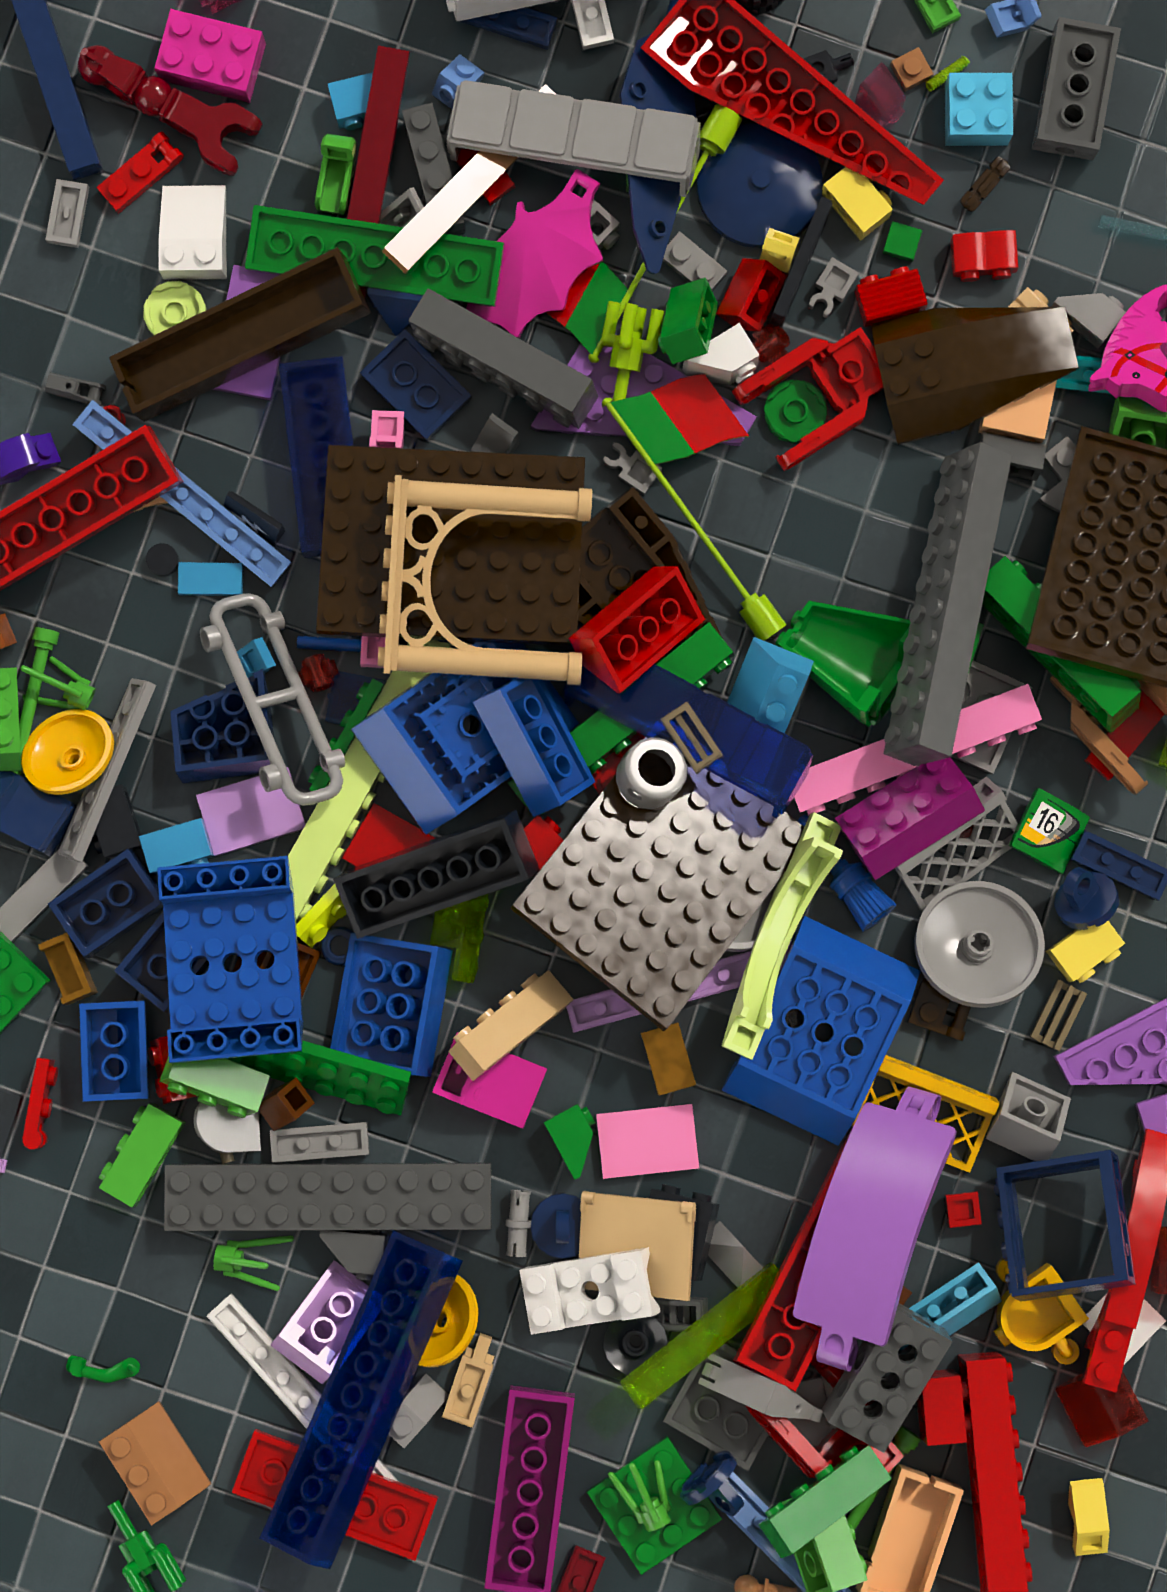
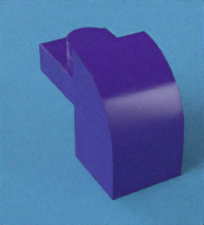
[0,433,61,485]

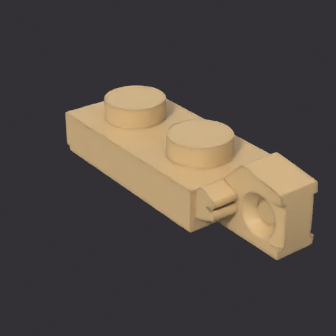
[442,1333,495,1428]

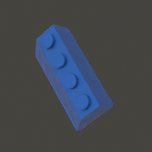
[473,678,596,817]

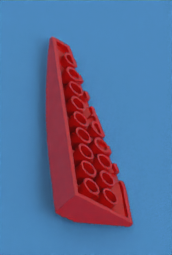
[640,0,944,205]

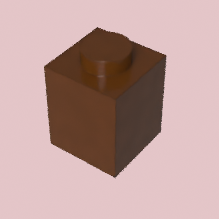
[259,1077,315,1131]

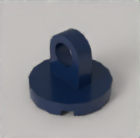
[1054,867,1119,930]
[531,1193,581,1259]
[680,1451,744,1516]

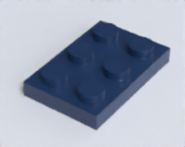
[360,329,472,442]

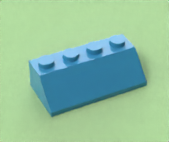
[709,637,814,784]

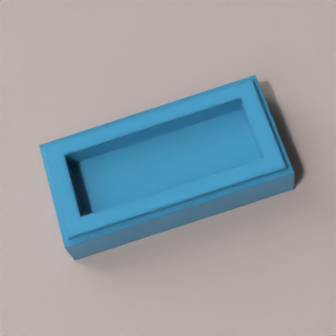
[178,562,243,596]

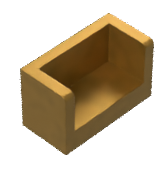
[38,933,98,1005]
[640,1023,696,1096]

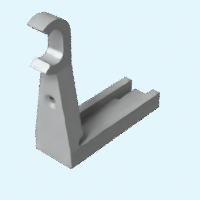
[698,1353,836,1429]

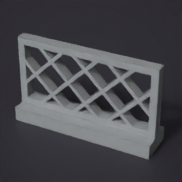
[895,776,1018,912]

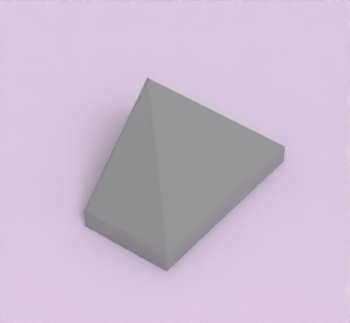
[380,187,424,227]
[708,1221,764,1291]

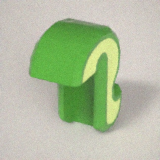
[315,134,357,215]

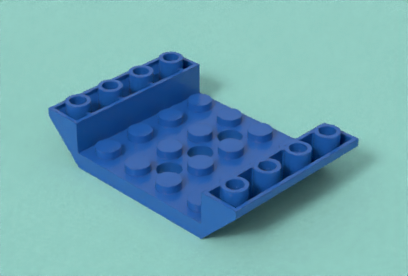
[157,856,303,1063]
[721,916,920,1146]

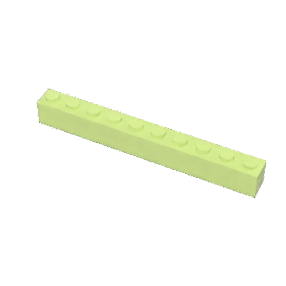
[288,640,452,924]

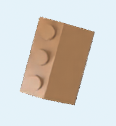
[99,1401,212,1526]

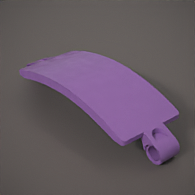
[793,1086,957,1372]

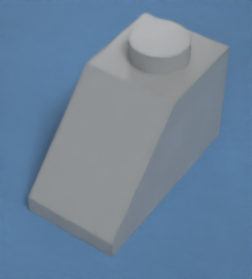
[1051,293,1126,349]
[380,1373,449,1448]

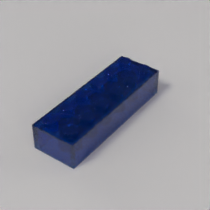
[279,356,355,558]

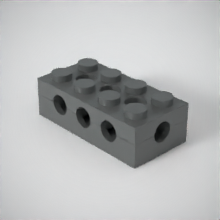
[1032,17,1121,161]
[821,1303,953,1453]

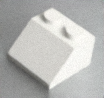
[682,323,759,386]

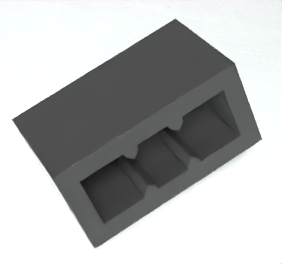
[980,431,1046,481]

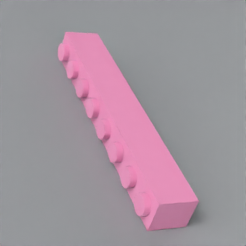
[786,684,1042,816]

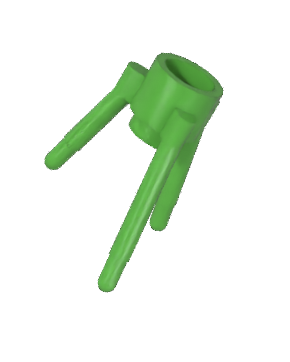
[20,656,96,710]
[213,1236,294,1291]
[608,1460,672,1532]

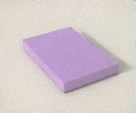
[196,767,306,857]

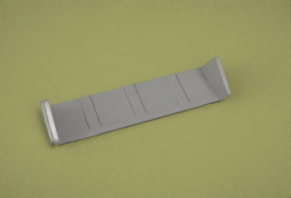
[447,80,701,197]

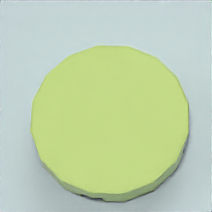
[144,281,207,335]

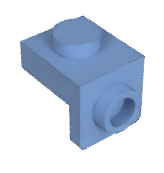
[985,0,1041,38]
[432,54,485,109]

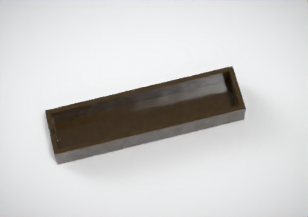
[109,247,371,422]

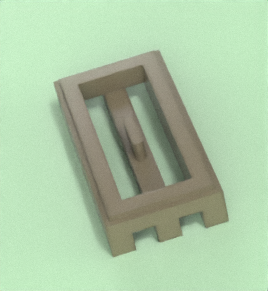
[660,702,724,774]
[1029,979,1087,1051]

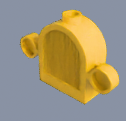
[993,1258,1089,1365]

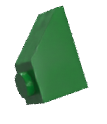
[544,1103,596,1180]

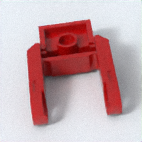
[732,327,884,471]
[746,1348,904,1478]

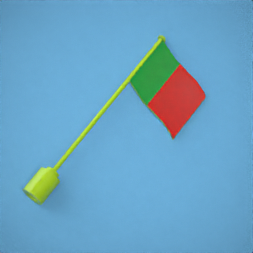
[546,104,742,363]
[602,374,787,641]

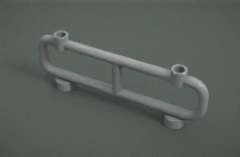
[200,593,345,806]

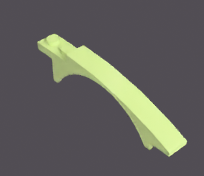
[722,812,843,1060]

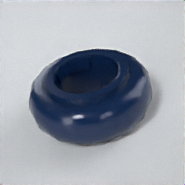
[320,926,354,966]

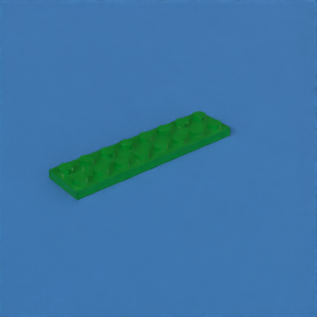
[245,205,505,307]

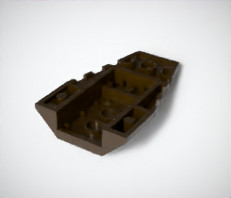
[872,307,1079,445]
[578,487,722,671]

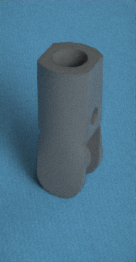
[45,372,106,406]

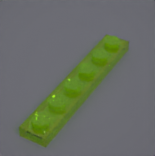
[620,1263,779,1409]

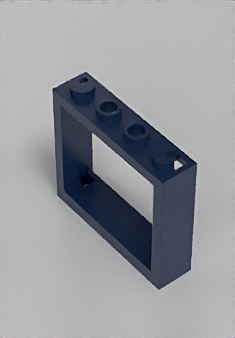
[994,1150,1136,1302]

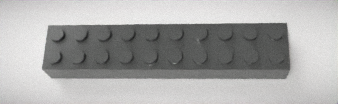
[883,442,1012,766]
[164,1162,492,1231]

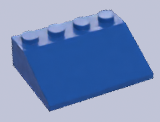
[330,933,453,1077]

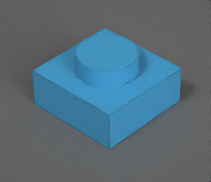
[237,637,276,678]

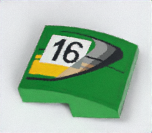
[1008,788,1090,874]

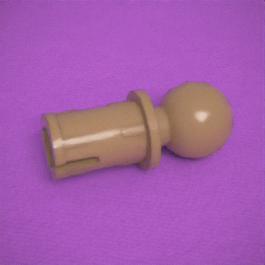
[734,1574,797,1592]

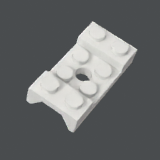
[519,1247,660,1334]

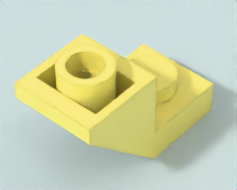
[760,228,800,273]
[1068,1478,1110,1556]

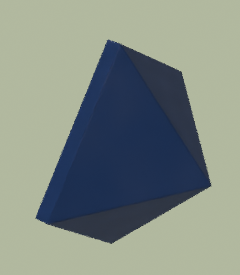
[367,288,423,336]

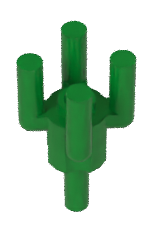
[107,1499,187,1592]

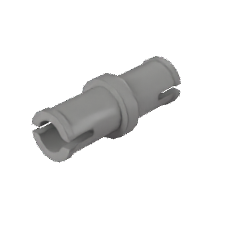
[505,1190,531,1257]

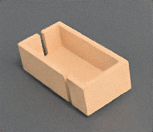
[856,1463,964,1592]

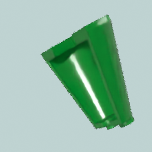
[775,601,911,727]

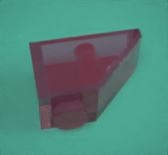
[855,62,906,128]

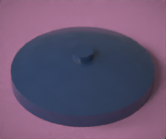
[697,122,823,248]

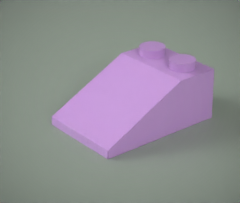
[271,1260,385,1384]

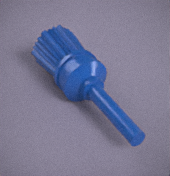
[797,814,897,932]

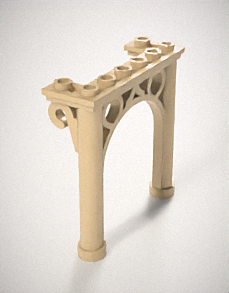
[377,475,592,685]

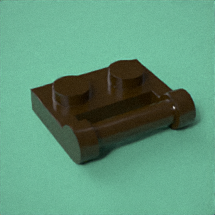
[907,975,971,1042]

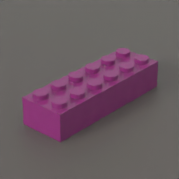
[484,1385,575,1592]

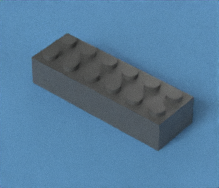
[408,288,598,429]

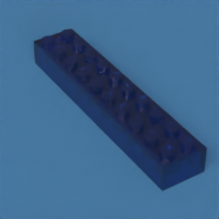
[259,1230,463,1569]

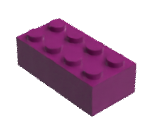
[835,757,985,880]

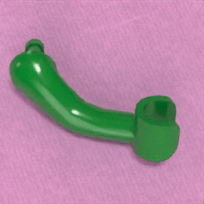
[66,1355,140,1383]

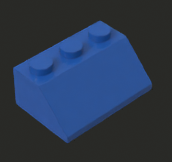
[79,1001,149,1102]

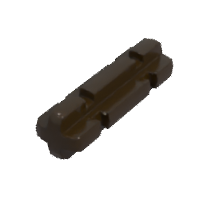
[960,156,1010,212]

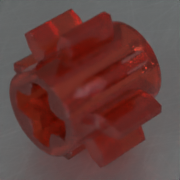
[752,324,790,364]
[298,654,339,692]

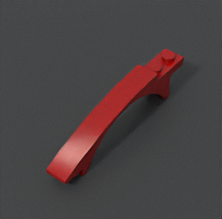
[1082,1128,1167,1392]

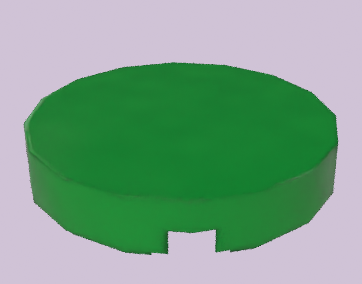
[764,380,827,443]

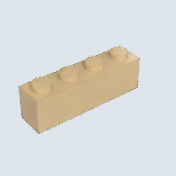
[448,970,574,1081]

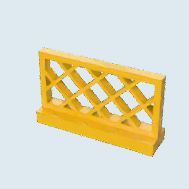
[851,1055,999,1173]

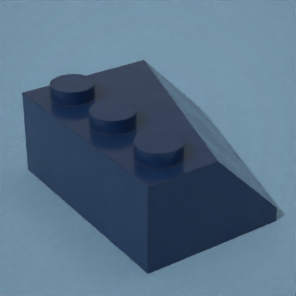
[170,669,274,783]

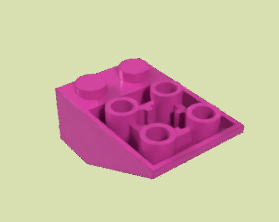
[432,1032,547,1129]

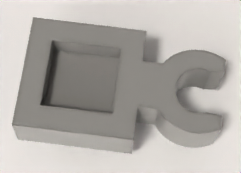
[808,257,859,318]
[603,443,662,496]

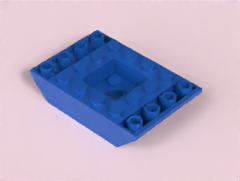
[351,641,579,835]

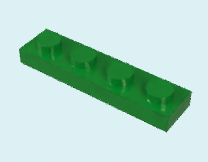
[308,678,384,791]

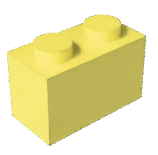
[822,167,893,241]
[1046,921,1125,983]

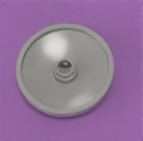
[914,881,1045,1008]

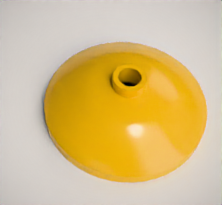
[22,709,114,795]
[389,1269,478,1367]

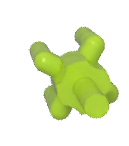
[601,301,664,402]

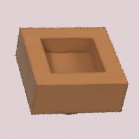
[890,47,933,92]

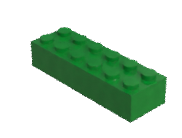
[982,556,1141,734]

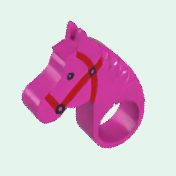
[1088,284,1167,412]

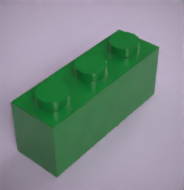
[658,277,718,365]

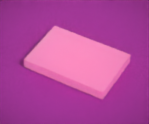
[596,1104,699,1179]

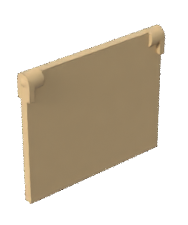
[579,1191,696,1301]

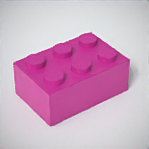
[154,9,266,103]

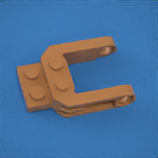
[1050,676,1167,795]

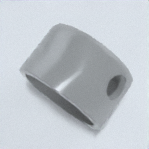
[616,737,687,809]

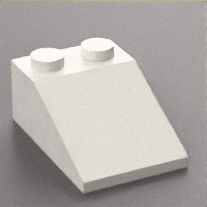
[159,185,227,280]

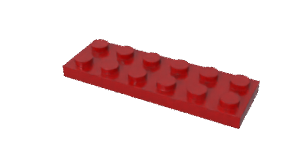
[232,1429,438,1561]

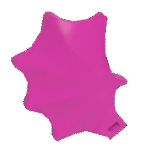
[466,169,603,338]

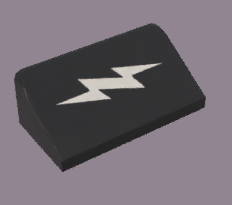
[223,491,285,547]

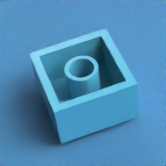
[945,73,1013,146]

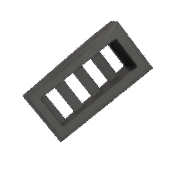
[653,1297,708,1332]

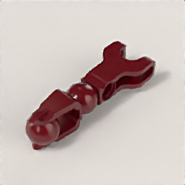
[78,45,263,176]

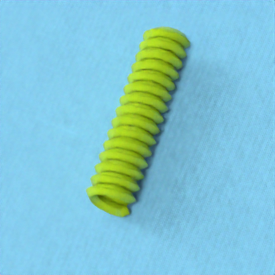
[925,56,970,92]

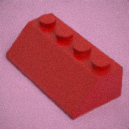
[568,566,705,693]

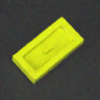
[296,884,347,948]

